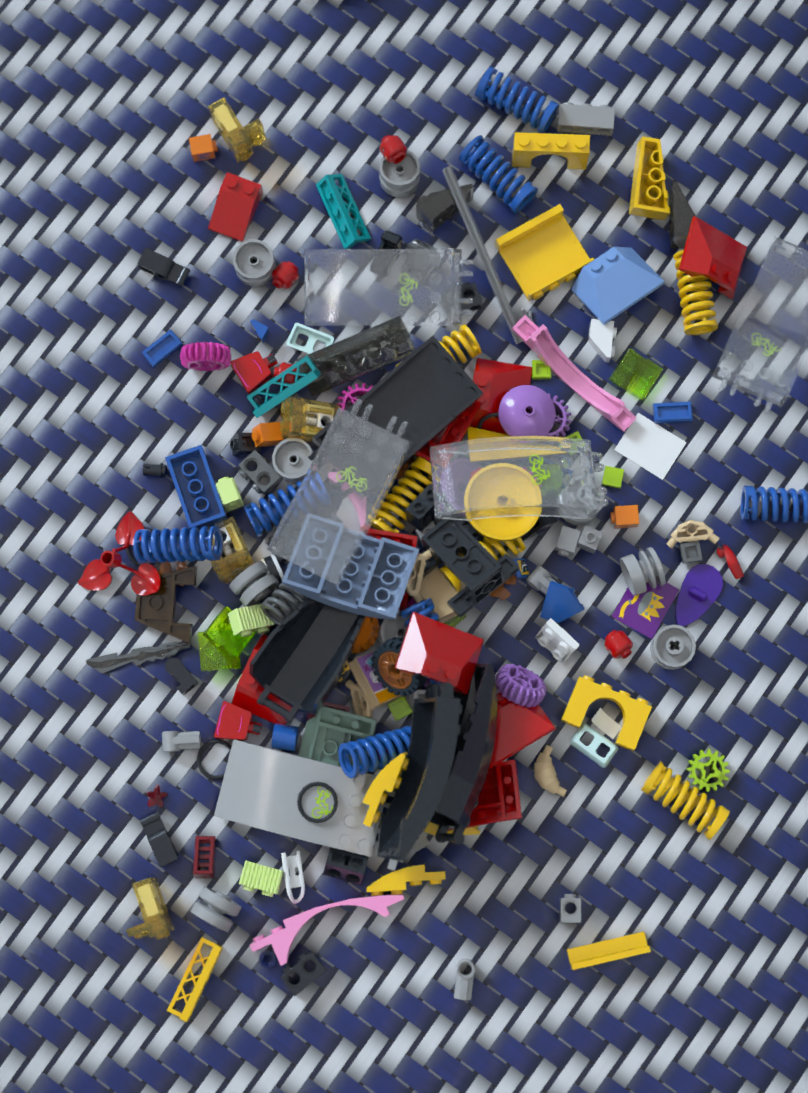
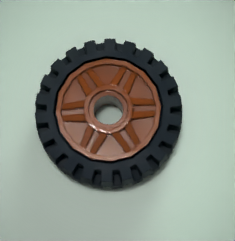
[371,637,428,696]

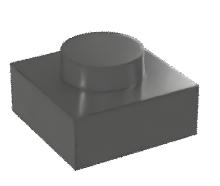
[679,541,703,564]

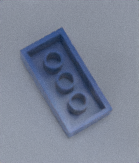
[165,445,228,530]

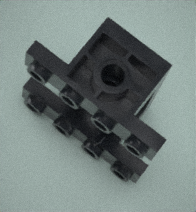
[420,514,519,618]

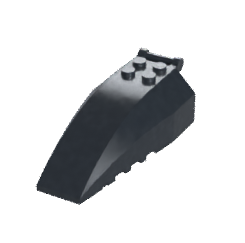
[249,597,367,723]
[430,663,497,845]

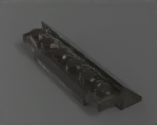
[296,315,415,396]

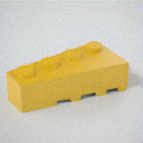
[629,136,670,220]

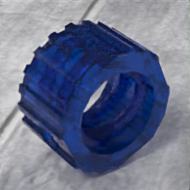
[259,950,277,968]

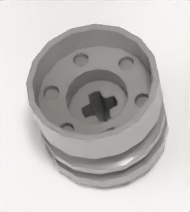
[620,547,666,596]

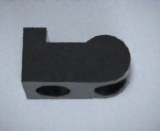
[165,658,199,696]

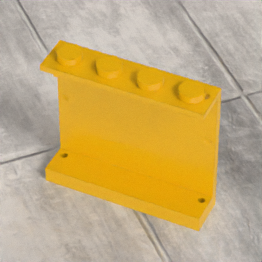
[495,204,594,301]

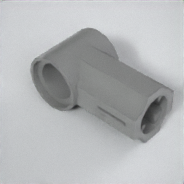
[526,565,556,595]
[162,731,201,752]
[454,958,475,1000]

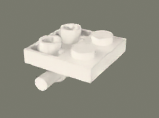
[535,618,580,663]

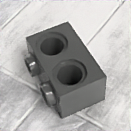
[238,450,282,496]

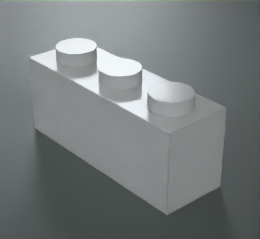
[557,102,615,136]

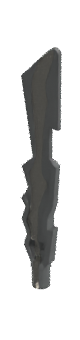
[86,641,191,674]

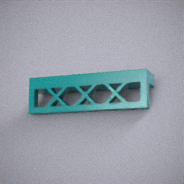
[316,174,371,249]
[247,355,321,418]

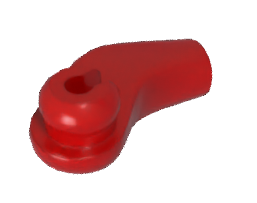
[717,545,744,579]

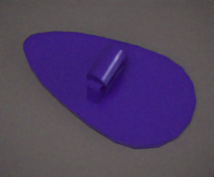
[676,564,723,626]

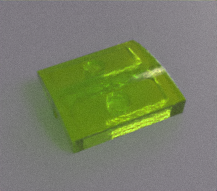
[608,348,663,400]
[203,606,257,659]
[198,630,241,671]

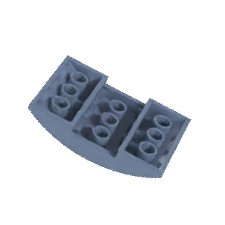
[282,513,419,620]

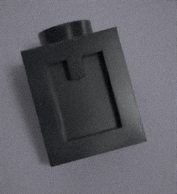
[230,432,261,456]

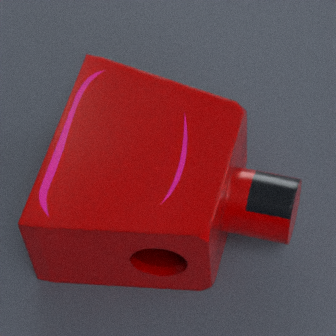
[230,351,278,395]
[214,701,262,741]

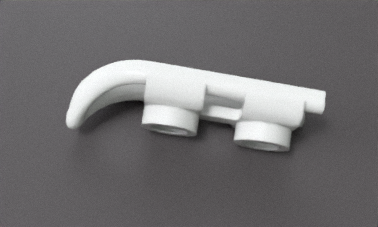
[281,851,305,904]

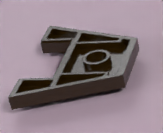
[135,566,197,643]

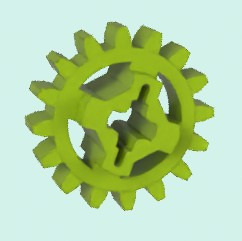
[686,749,730,792]

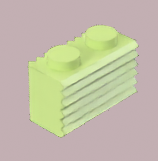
[215,477,244,512]
[228,604,274,637]
[239,861,284,897]

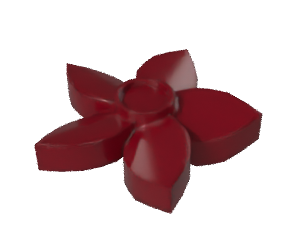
[146,784,168,807]

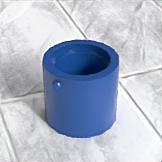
[271,724,299,752]

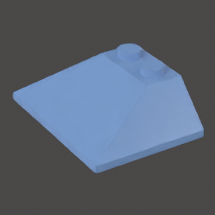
[571,247,665,325]

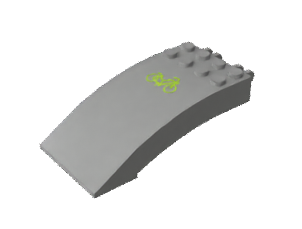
[214,739,395,857]

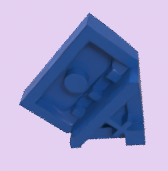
[540,581,585,623]

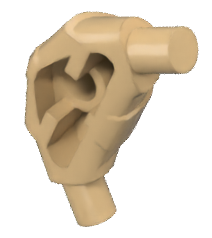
[666,520,720,548]
[406,550,432,603]
[345,680,374,718]
[534,745,567,797]

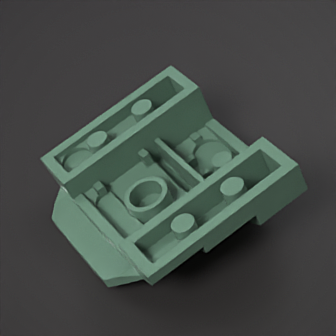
[298,706,378,766]

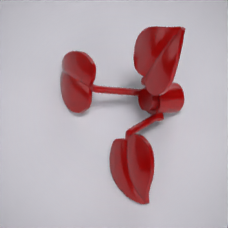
[78,511,161,596]

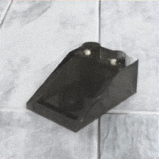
[668,182,695,249]
[416,184,474,234]

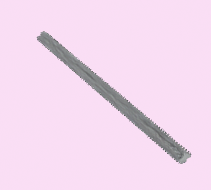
[442,165,523,344]

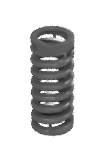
[260,583,308,626]

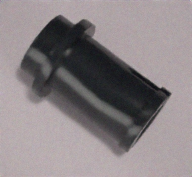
[142,463,168,478]

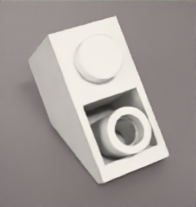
[588,319,617,363]

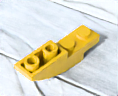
[362,752,409,827]
[366,865,446,896]

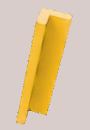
[566,931,651,970]
[167,937,224,1022]

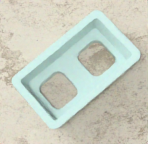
[287,323,334,360]
[570,723,619,768]

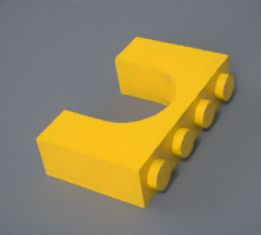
[512,132,590,170]
[561,675,652,751]

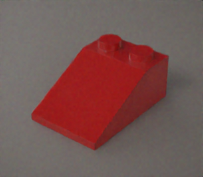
[208,172,263,242]

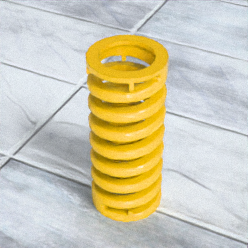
[673,250,718,335]
[395,324,481,367]
[367,456,441,533]
[440,537,526,592]
[640,762,730,840]

